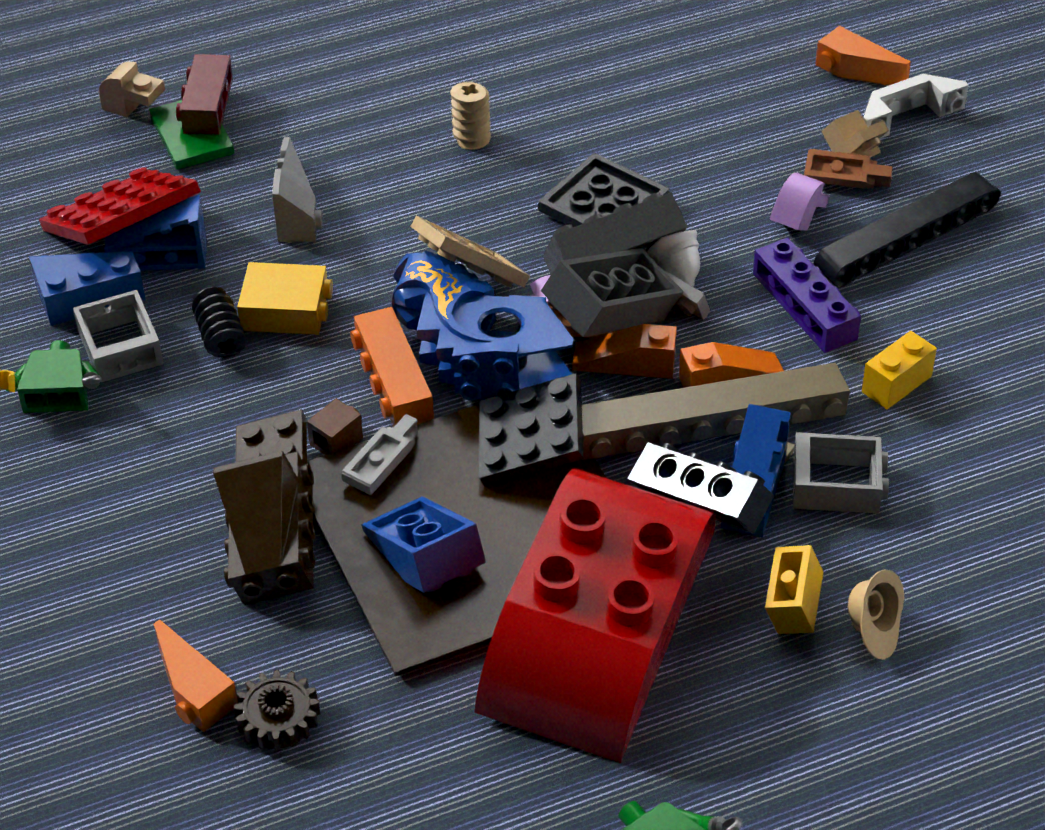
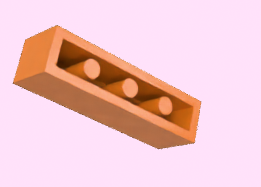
[350,307,434,427]

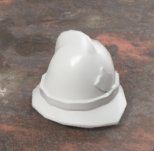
[646,230,700,287]

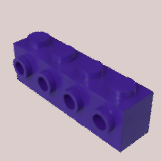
[753,237,861,353]

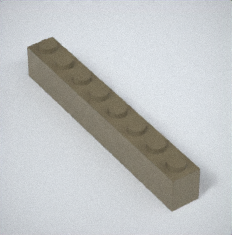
[582,362,850,460]

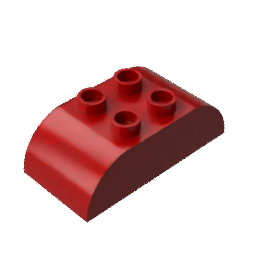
[474,468,716,763]

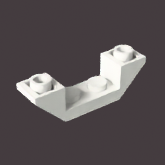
[863,74,968,138]

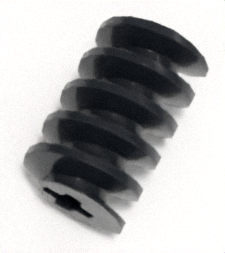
[191,287,247,358]

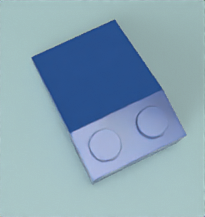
[361,496,486,593]

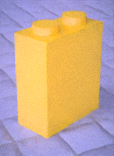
[237,262,333,335]

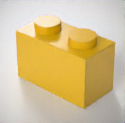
[862,330,937,410]
[765,545,823,634]

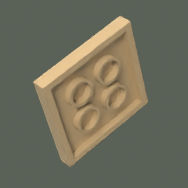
[411,215,530,288]

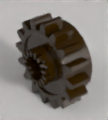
[234,670,320,750]

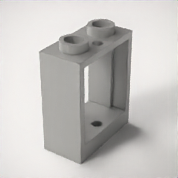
[73,290,164,382]
[793,432,889,514]

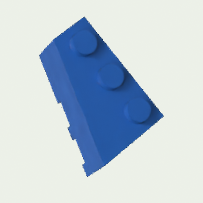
[104,195,207,271]
[29,251,146,326]
[721,404,791,538]

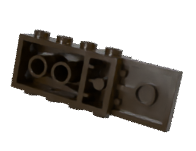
[213,409,316,605]

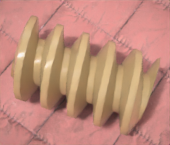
[451,82,491,150]

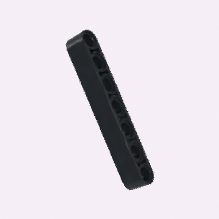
[813,172,1001,287]

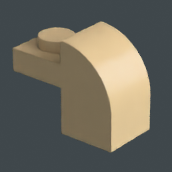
[99,62,165,117]
[821,110,889,158]

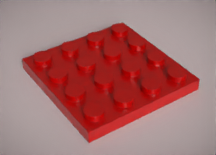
[39,167,201,245]

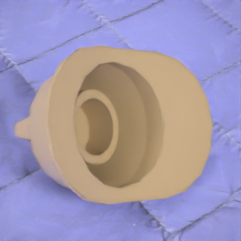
[848,569,904,660]

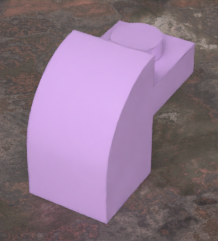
[770,172,830,231]

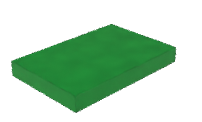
[149,100,235,170]

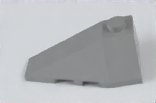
[272,137,323,242]

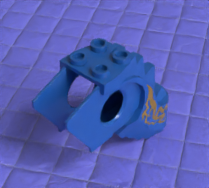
[392,251,574,401]

